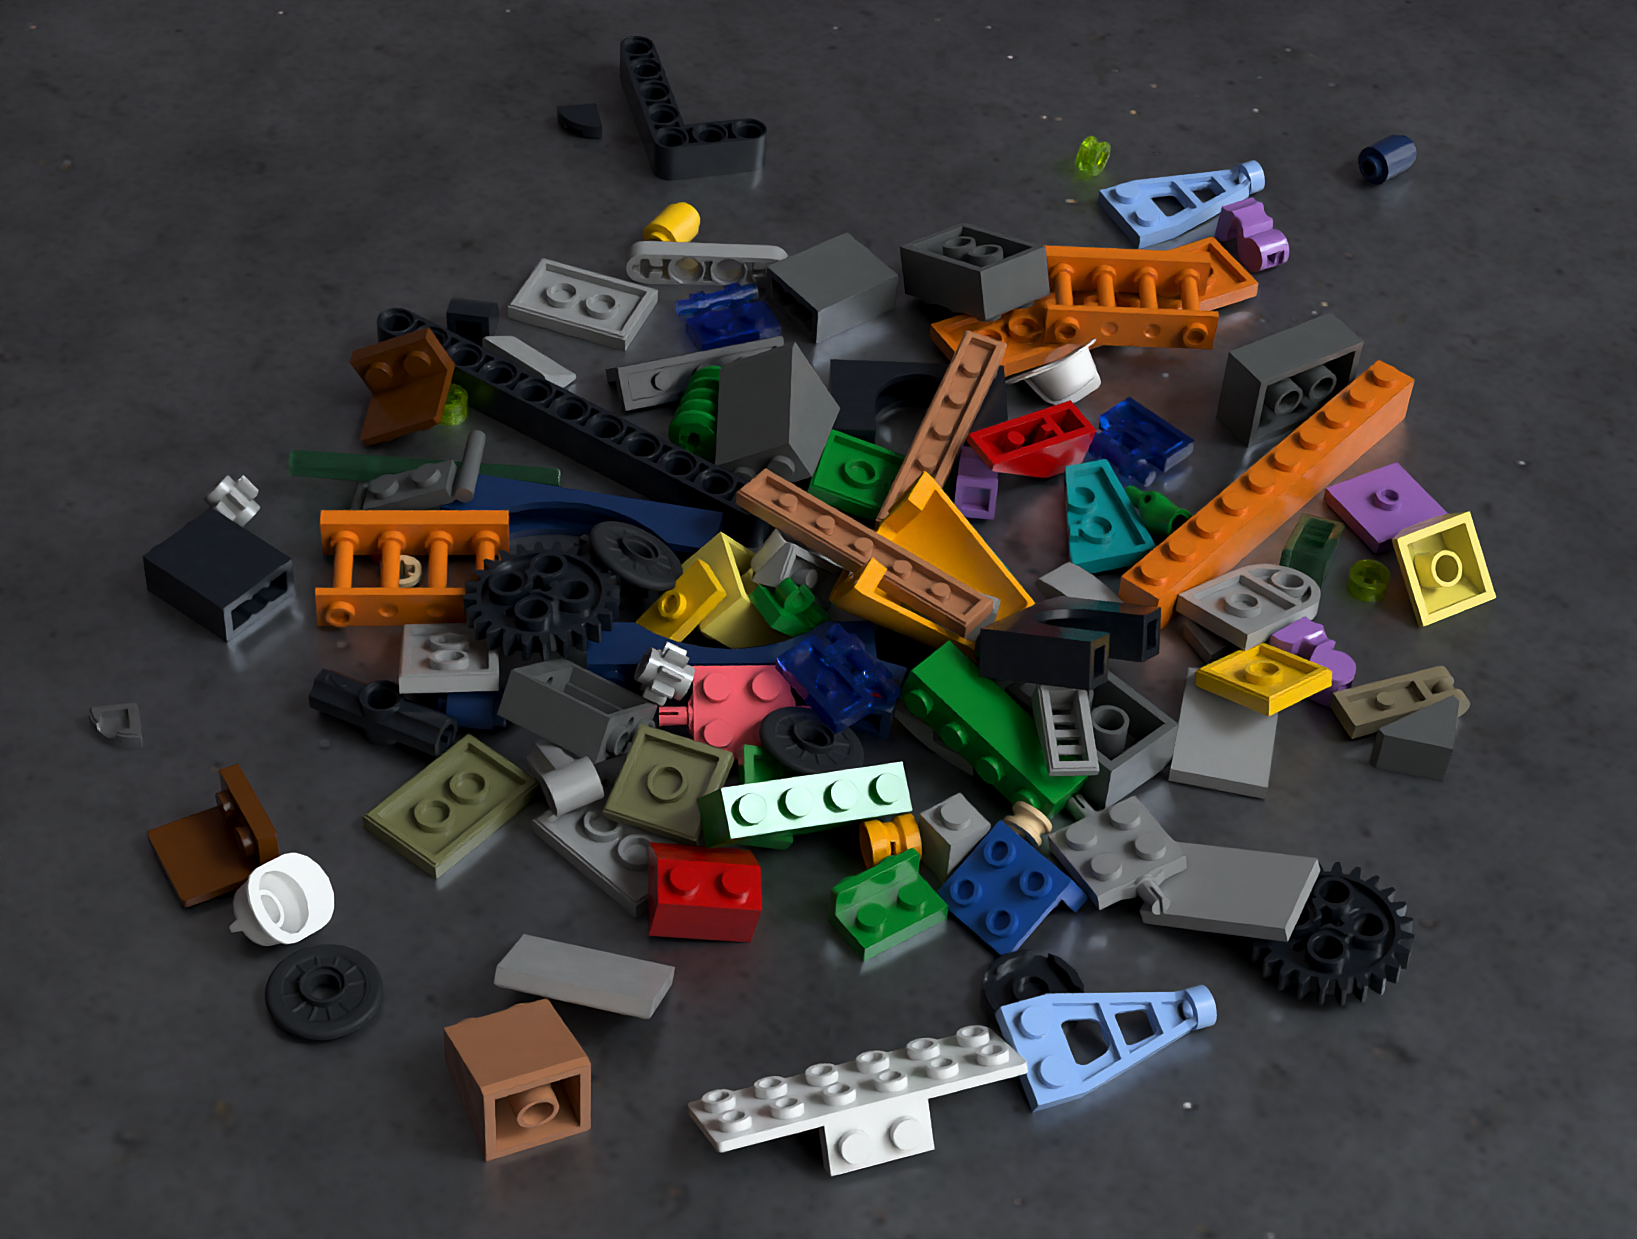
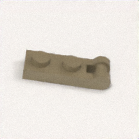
[1329,666,1470,739]

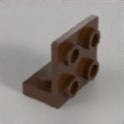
[350,327,455,446]
[147,763,280,907]

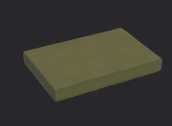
[363,733,541,880]

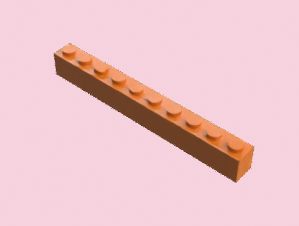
[1118,360,1415,631]

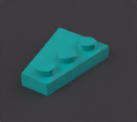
[1063,459,1157,574]

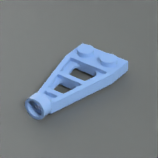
[1098,160,1265,249]
[995,985,1217,1112]

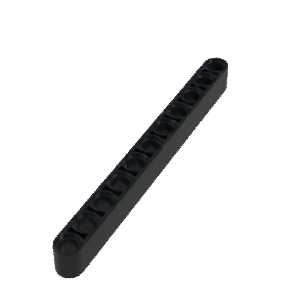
[377,308,772,548]

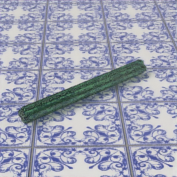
[288,449,561,487]

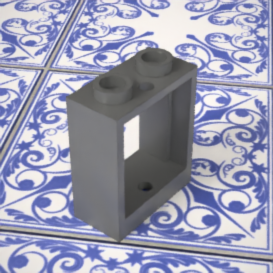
[497,657,658,764]

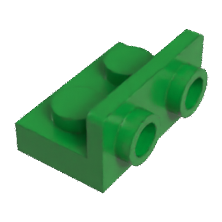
[828,848,948,962]

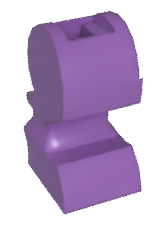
[1214,197,1289,272]
[954,446,998,520]
[1269,616,1356,707]

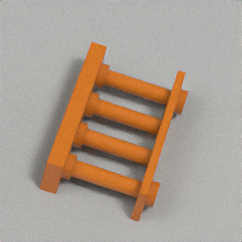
[1043,245,1219,350]
[315,510,510,627]

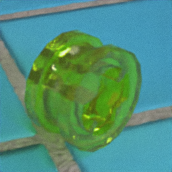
[1075,135,1111,176]
[439,383,468,426]
[1346,559,1391,602]

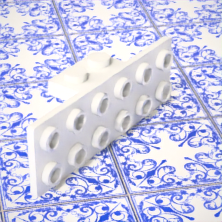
[688,1025,1028,1176]

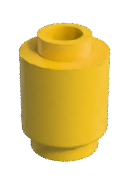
[643,202,700,260]

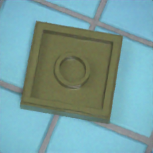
[603,724,734,846]

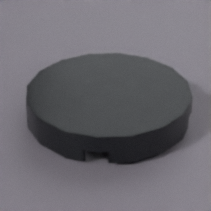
[980,949,1084,1035]

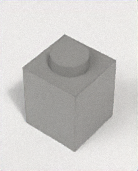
[918,793,991,884]

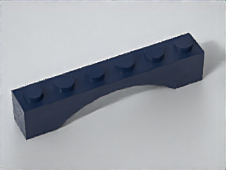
[440,474,723,564]
[586,621,877,697]

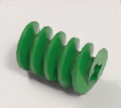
[668,365,721,461]

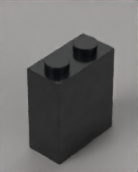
[143,508,295,643]

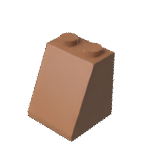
[444,998,591,1162]

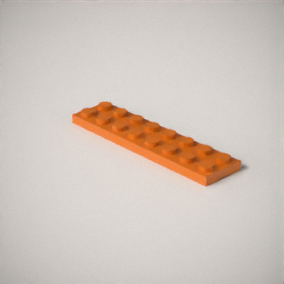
[929,236,1259,377]

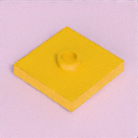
[1195,642,1332,716]

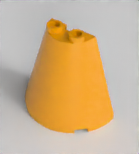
[829,471,1036,667]

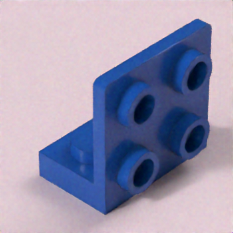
[937,820,1089,956]

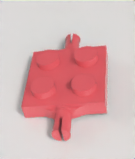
[658,665,825,765]

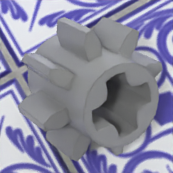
[202,474,260,527]
[634,641,695,706]

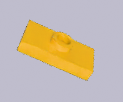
[635,559,727,642]

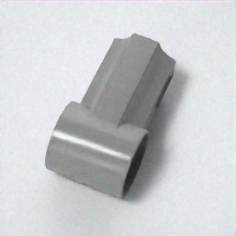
[526,738,604,817]

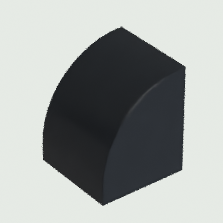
[446,298,500,347]

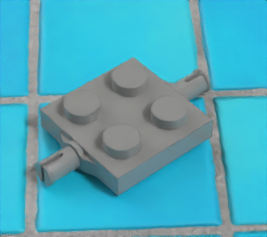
[1048,795,1187,915]

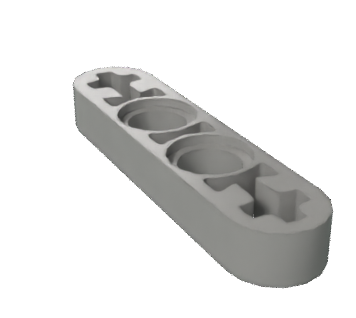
[626,241,788,288]

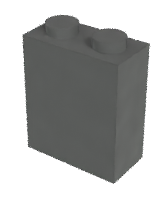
[765,232,899,344]

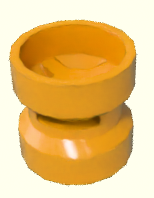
[859,813,922,869]

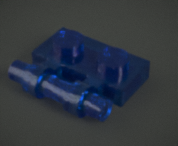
[675,282,781,351]
[1089,397,1195,487]
[775,624,901,734]

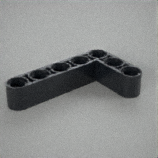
[620,36,767,181]

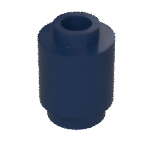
[1358,134,1417,185]
[438,684,509,731]

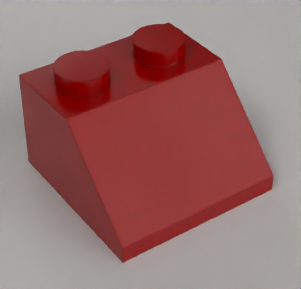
[648,842,762,943]

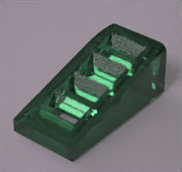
[1279,513,1346,589]

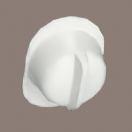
[1005,338,1101,405]
[229,852,334,946]

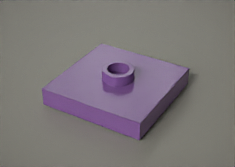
[1323,462,1448,554]

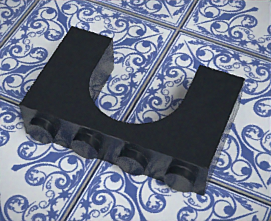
[828,359,1008,453]
[975,595,1161,691]

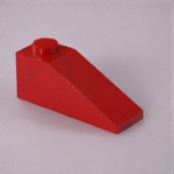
[966,400,1097,478]

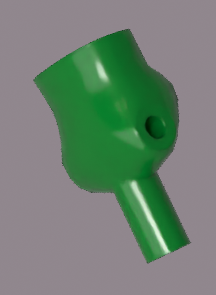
[1124,485,1193,541]

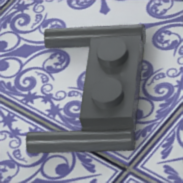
[350,430,486,510]

